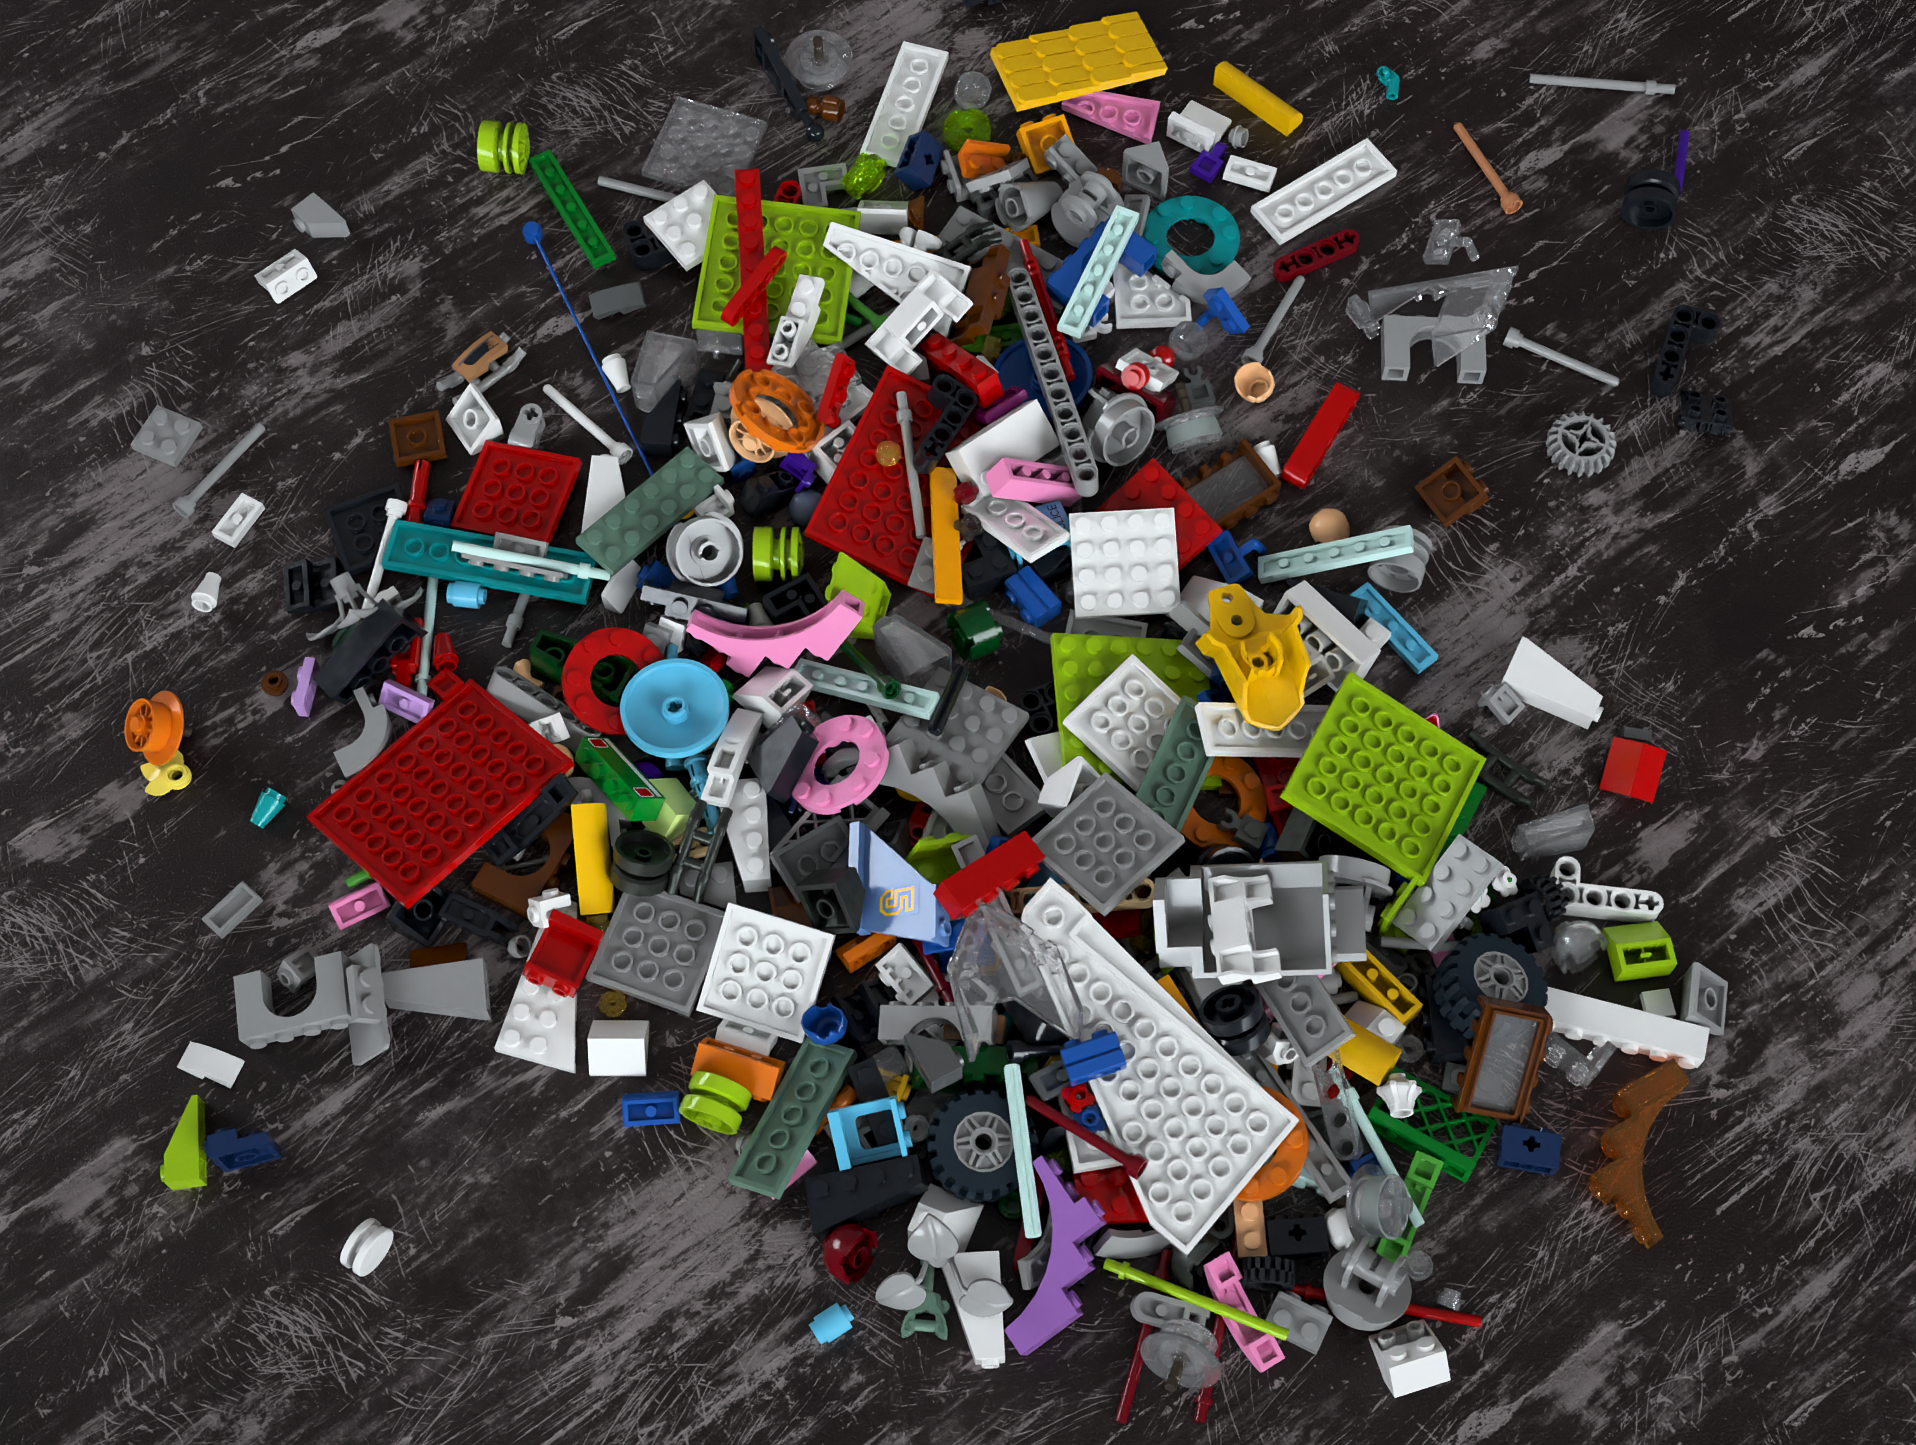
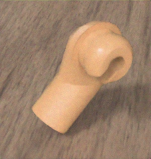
[513,659,545,689]

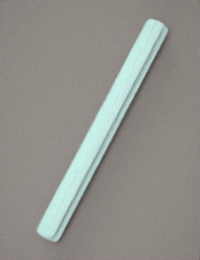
[1004,1063,1042,1238]

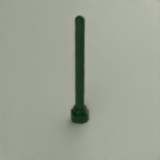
[839,639,901,699]

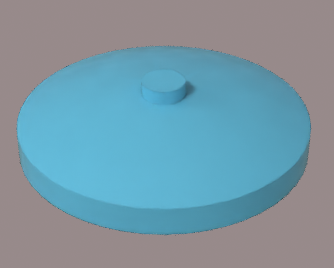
[620,658,730,758]

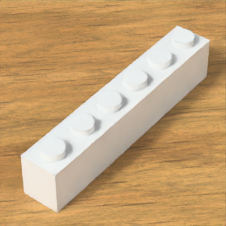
[1532,987,1710,1069]

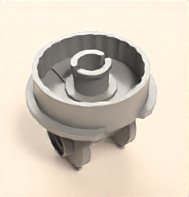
[1051,171,1125,248]
[1080,387,1155,466]
[666,511,744,587]
[1319,855,1393,932]
[1323,1235,1412,1331]

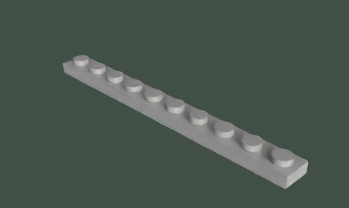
[1172,967,1355,1204]

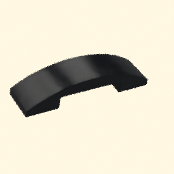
[482,772,579,866]

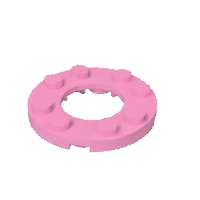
[791,715,889,815]

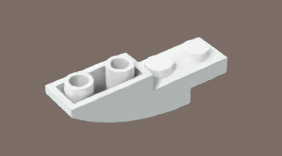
[766,274,825,368]
[701,708,764,808]

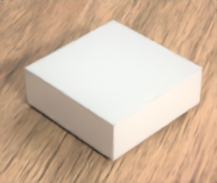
[1639,988,1676,1018]

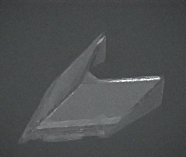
[1368,265,1518,367]
[947,902,1085,1062]

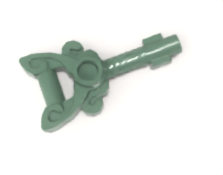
[901,1259,949,1341]

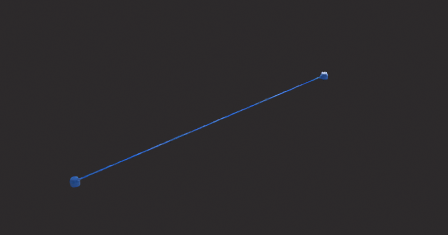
[522,221,824,820]

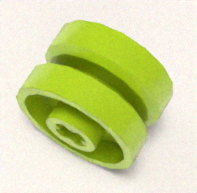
[678,1071,752,1135]

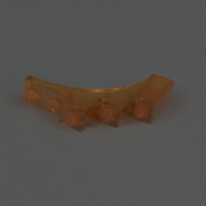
[1588,1058,1690,1249]

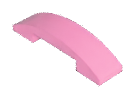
[1203,1251,1285,1373]

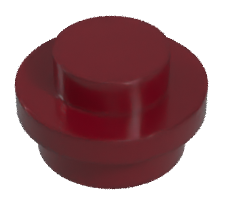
[953,481,979,505]

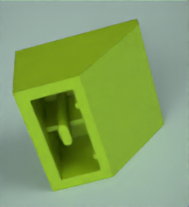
[1602,921,1677,982]

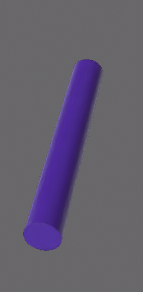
[1674,130,1690,194]

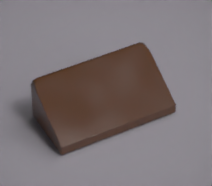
[410,942,468,968]

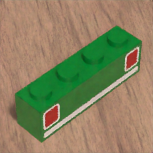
[574,737,666,821]

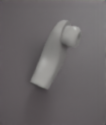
[821,747,859,782]

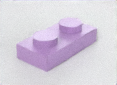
[291,657,320,717]
[378,679,435,724]

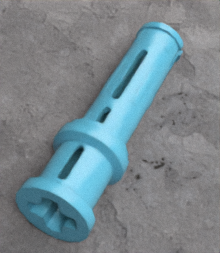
[683,754,720,835]

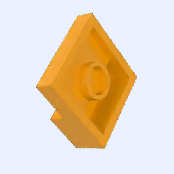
[1016,114,1075,176]

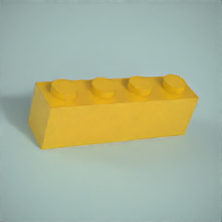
[1334,949,1423,1026]

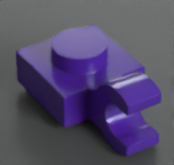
[1190,141,1227,183]

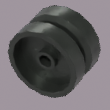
[609,830,675,897]

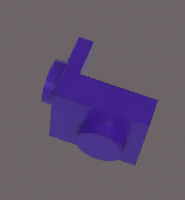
[779,452,817,493]

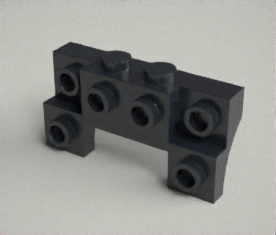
[640,579,749,624]

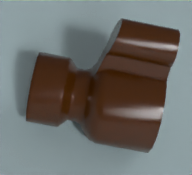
[807,95,845,124]

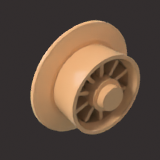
[729,397,794,463]

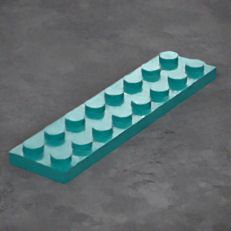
[382,519,598,605]

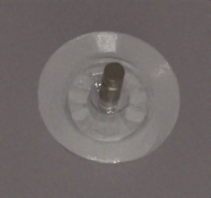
[786,30,853,91]
[1140,1318,1221,1392]

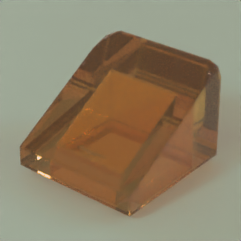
[908,196,925,231]

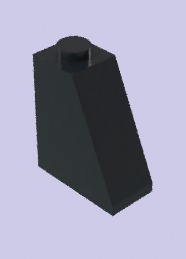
[747,715,819,804]

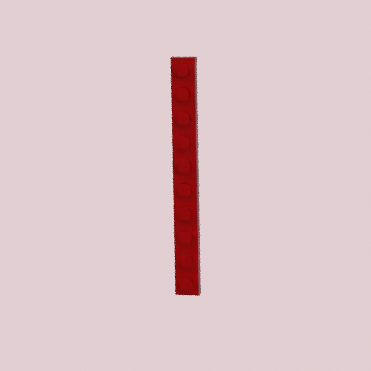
[735,168,771,372]

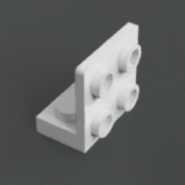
[1166,100,1232,153]

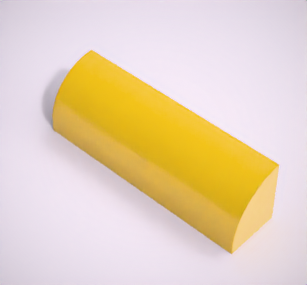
[1213,61,1303,137]
[571,803,615,916]
[1327,1016,1402,1086]

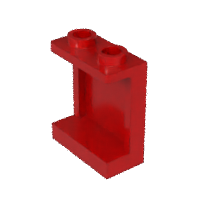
[522,909,604,998]

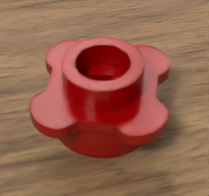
[1061,1082,1095,1113]

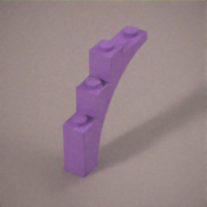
[1004,1155,1107,1356]

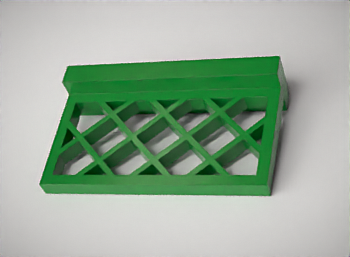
[1367,1067,1497,1183]

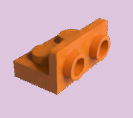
[957,139,1011,179]
[836,932,897,974]

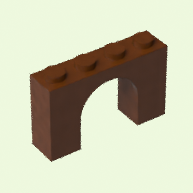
[471,798,575,920]

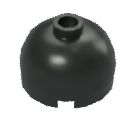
[1171,1233,1228,1292]

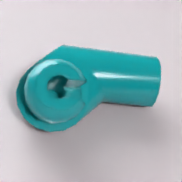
[1377,66,1400,100]

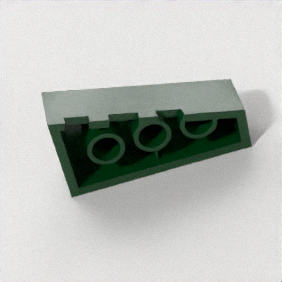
[529,629,639,707]

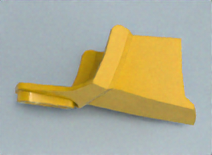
[1195,584,1311,731]

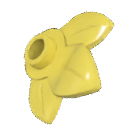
[140,750,192,796]

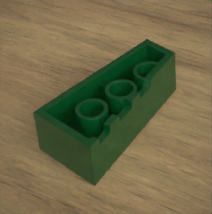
[912,1046,1038,1097]

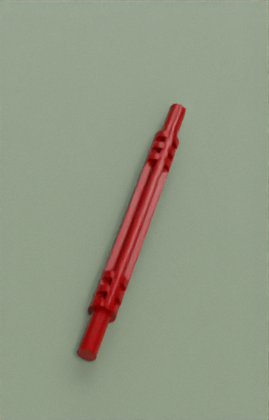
[1019,239,1075,381]

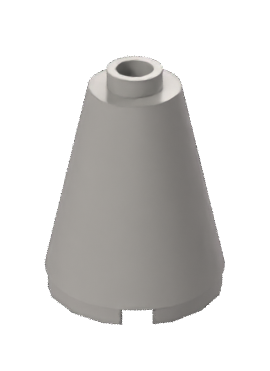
[995,181,1063,232]

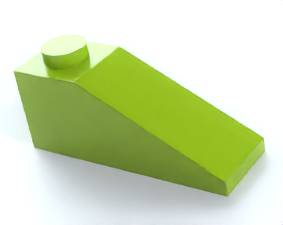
[160,1095,207,1190]

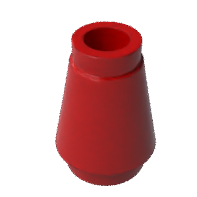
[433,633,459,672]

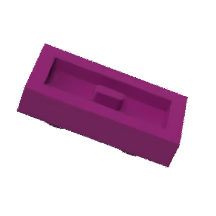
[973,385,1029,425]

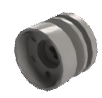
[1367,525,1433,593]

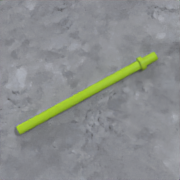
[1103,1258,1290,1341]

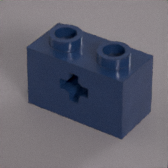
[894,130,944,191]
[1496,1123,1562,1176]

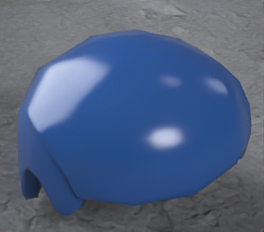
[801,1003,848,1045]

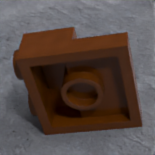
[1415,456,1490,528]

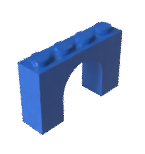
[1046,216,1157,328]

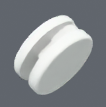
[340,1218,393,1277]

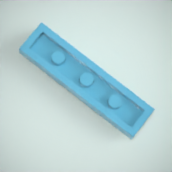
[1350,582,1439,675]

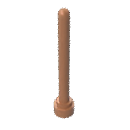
[1454,122,1523,214]

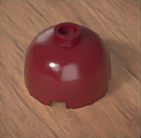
[823,1223,878,1284]

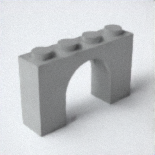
[1381,314,1487,384]
[233,951,355,1049]

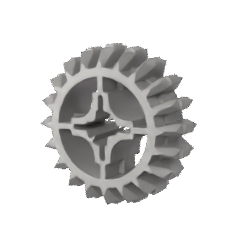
[1546,411,1617,478]

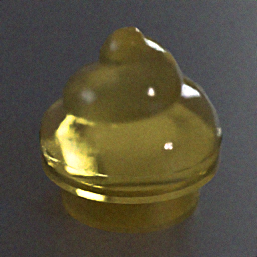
[875,440,901,466]
[586,914,611,936]

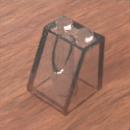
[630,331,701,412]
[873,613,952,689]

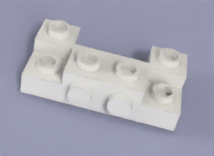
[865,269,973,375]
[1208,874,1282,985]

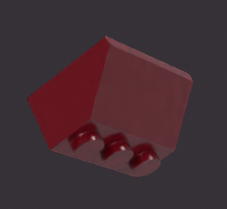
[1096,361,1176,433]

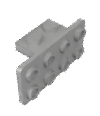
[346,943,390,1066]

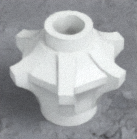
[1376,1073,1422,1118]

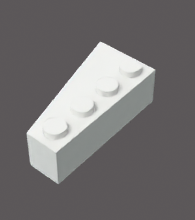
[718,778,773,893]

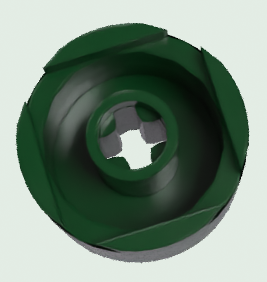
[946,600,1003,662]

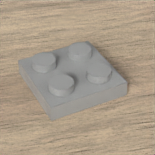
[130,405,203,468]

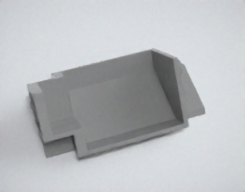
[1153,861,1367,979]

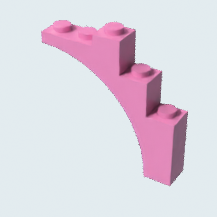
[686,589,865,678]

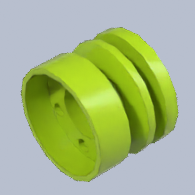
[477,120,530,175]
[753,527,804,582]

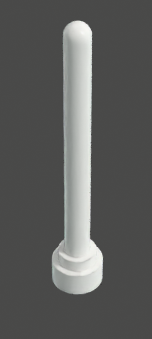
[543,384,633,465]
[362,498,408,619]

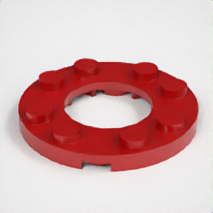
[561,627,665,735]

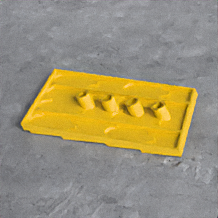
[990,12,1168,112]

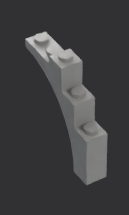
[842,737,1002,852]

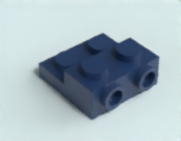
[203,1127,282,1173]

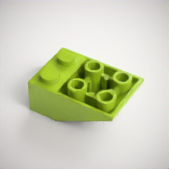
[825,552,891,640]

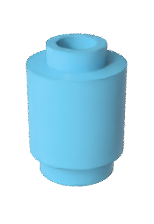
[446,581,487,609]
[809,1302,854,1345]

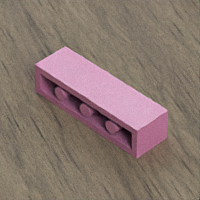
[985,457,1082,507]

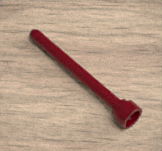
[1024,1095,1149,1180]

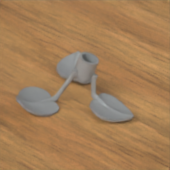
[306,572,423,641]
[875,1213,1013,1317]

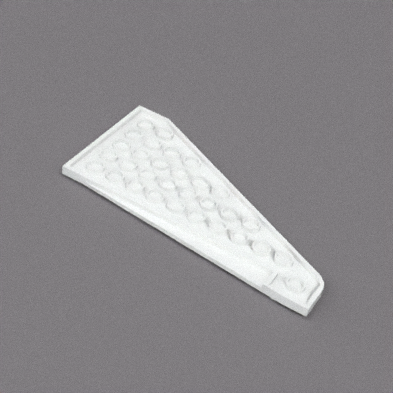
[1021,878,1299,1256]

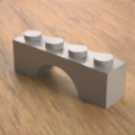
[878,1001,998,1046]

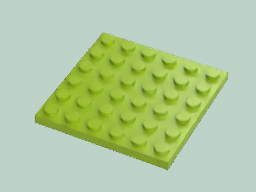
[692,194,861,346]
[1050,633,1222,791]
[1280,671,1486,887]

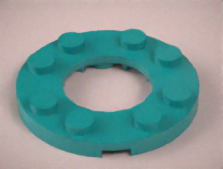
[1142,195,1240,277]

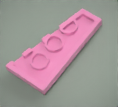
[1061,91,1160,144]

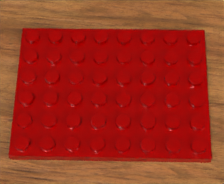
[803,365,987,599]
[306,678,574,910]

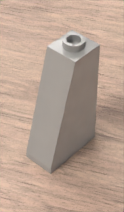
[382,958,492,1020]

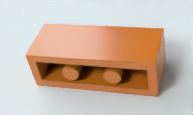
[690,1037,786,1102]

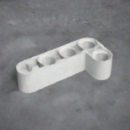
[1550,856,1664,923]

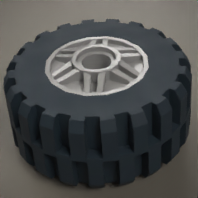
[1433,933,1548,1046]
[925,1088,1038,1204]

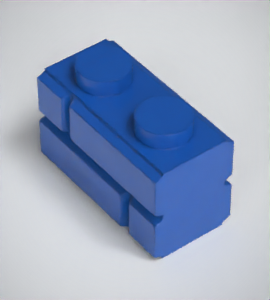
[1003,565,1062,629]
[1060,1029,1127,1087]

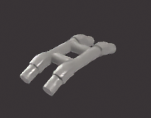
[436,331,527,405]

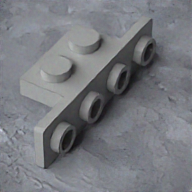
[461,532,569,583]
[1169,601,1215,678]

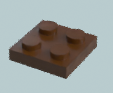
[388,410,447,468]

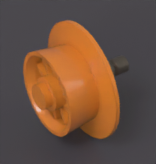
[124,691,192,766]

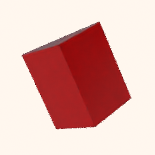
[1599,736,1667,803]

